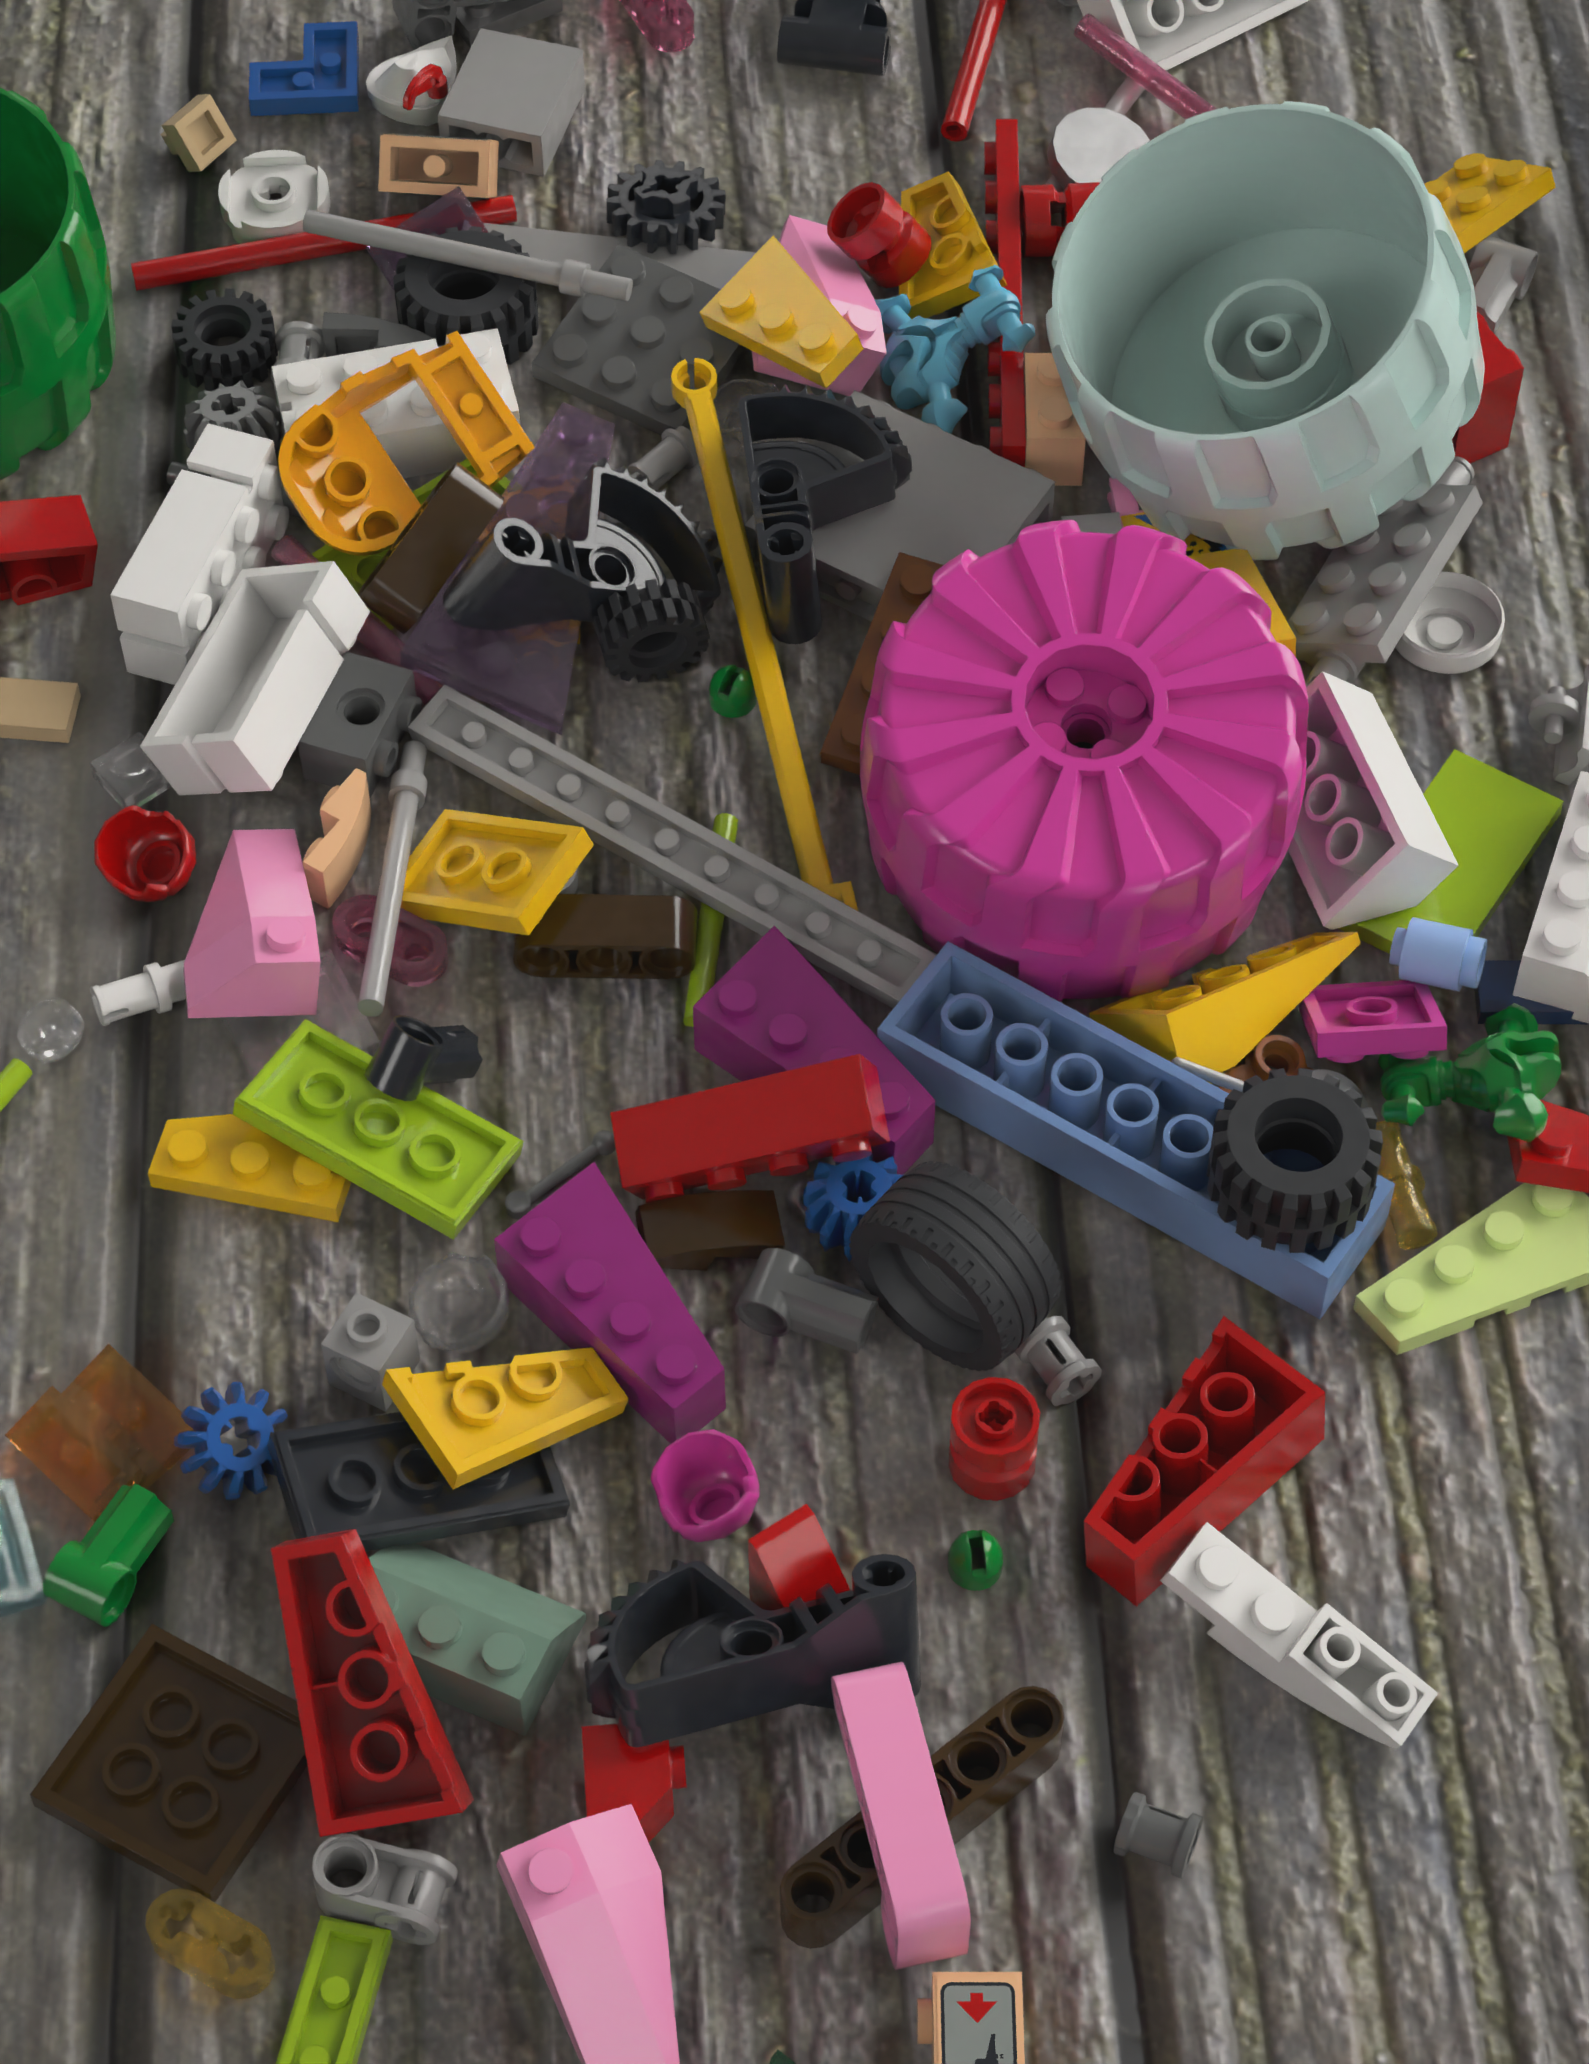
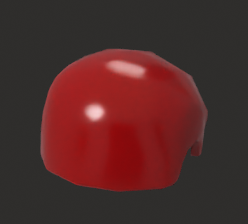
[94,805,196,902]

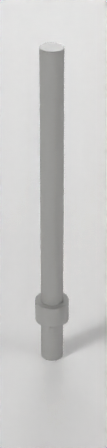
[303,209,633,301]
[358,740,428,1017]

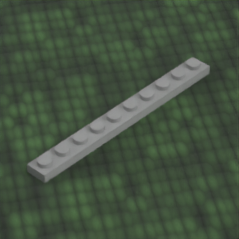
[408,684,937,1008]

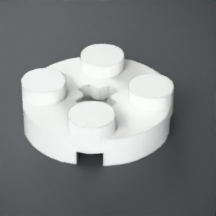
[218,150,330,243]

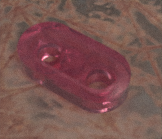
[332,894,449,987]

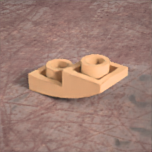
[303,768,371,909]

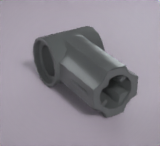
[735,1248,878,1354]

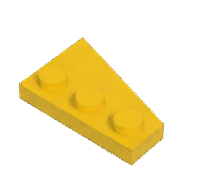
[899,171,1007,319]
[699,235,864,389]

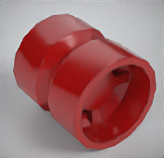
[827,182,931,288]
[1020,182,1100,258]
[948,1377,1040,1501]

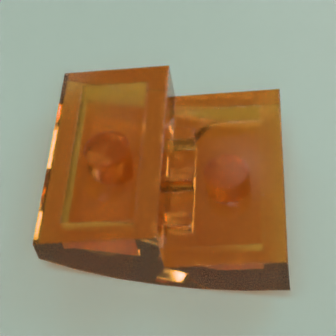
[5,1343,195,1522]

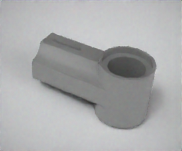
[1469,235,1539,334]

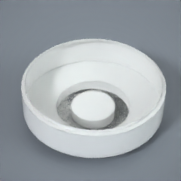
[1395,572,1505,674]

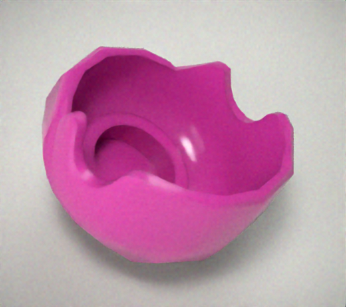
[651,1429,760,1542]

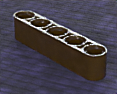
[780,1686,1065,1949]

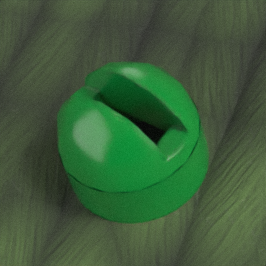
[709,664,757,718]
[948,1530,1003,1591]

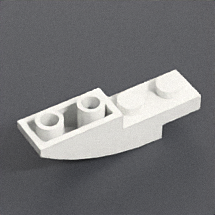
[1160,1522,1438,1749]

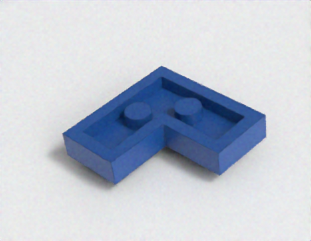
[249,21,359,116]

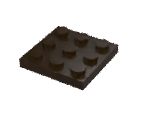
[30,1624,308,1905]

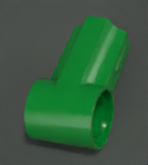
[43,1484,174,1627]

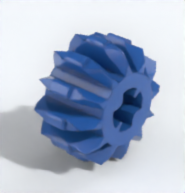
[803,1154,903,1262]
[174,1382,288,1500]

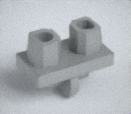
[1528,665,1589,786]

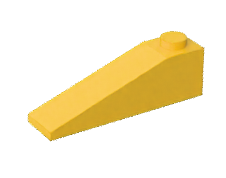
[1089,932,1360,1084]

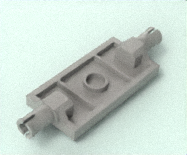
[1288,456,1483,687]

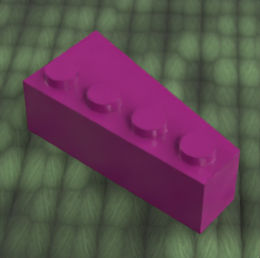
[693,925,935,1175]
[494,1162,726,1444]

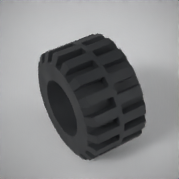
[394,226,539,365]
[1207,1068,1383,1253]

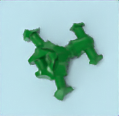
[1378,1003,1561,1143]

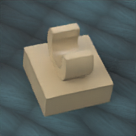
[160,94,237,172]

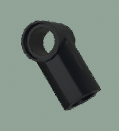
[364,1015,483,1101]

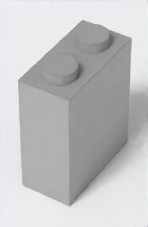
[438,28,585,177]

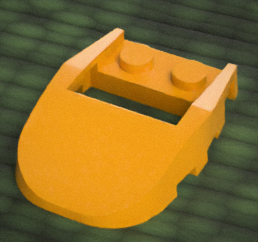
[278,331,535,556]

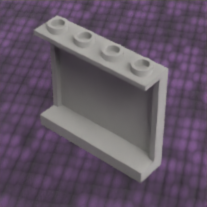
[745,390,1055,622]

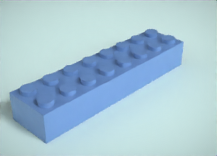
[877,941,1395,1319]

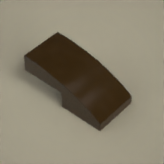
[635,1190,785,1271]

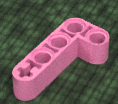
[831,1662,971,1970]

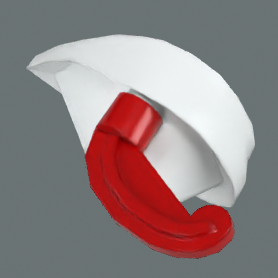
[366,35,457,126]

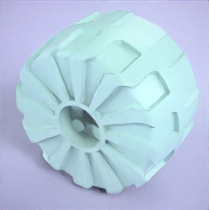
[1046,101,1485,560]

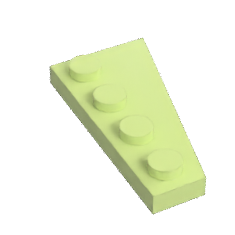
[1353,1183,1589,1355]

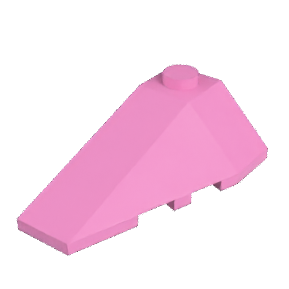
[752,215,887,396]
[183,829,320,1018]
[496,1804,680,2064]

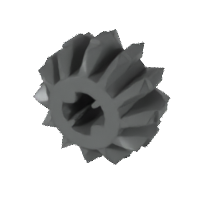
[183,381,282,452]

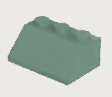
[369,1543,586,1736]

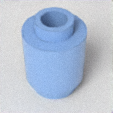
[1389,917,1487,992]

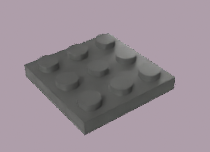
[532,244,746,435]

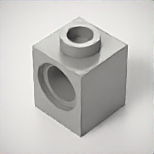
[321,1292,420,1411]

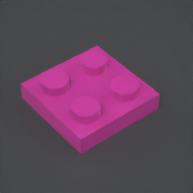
[1299,980,1447,1063]

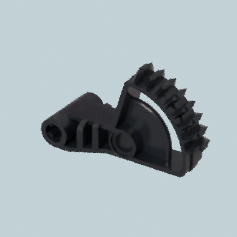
[777,0,891,76]
[738,384,912,644]
[443,457,723,631]
[584,1554,921,1747]

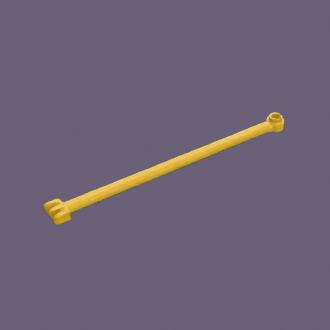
[671,358,858,911]

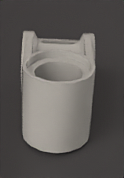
[312,1833,458,1945]

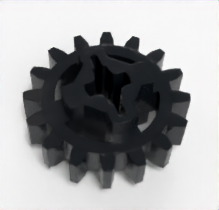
[606,160,726,254]

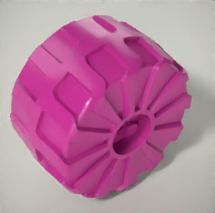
[860,520,1309,1002]

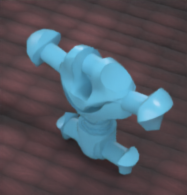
[875,265,1035,434]

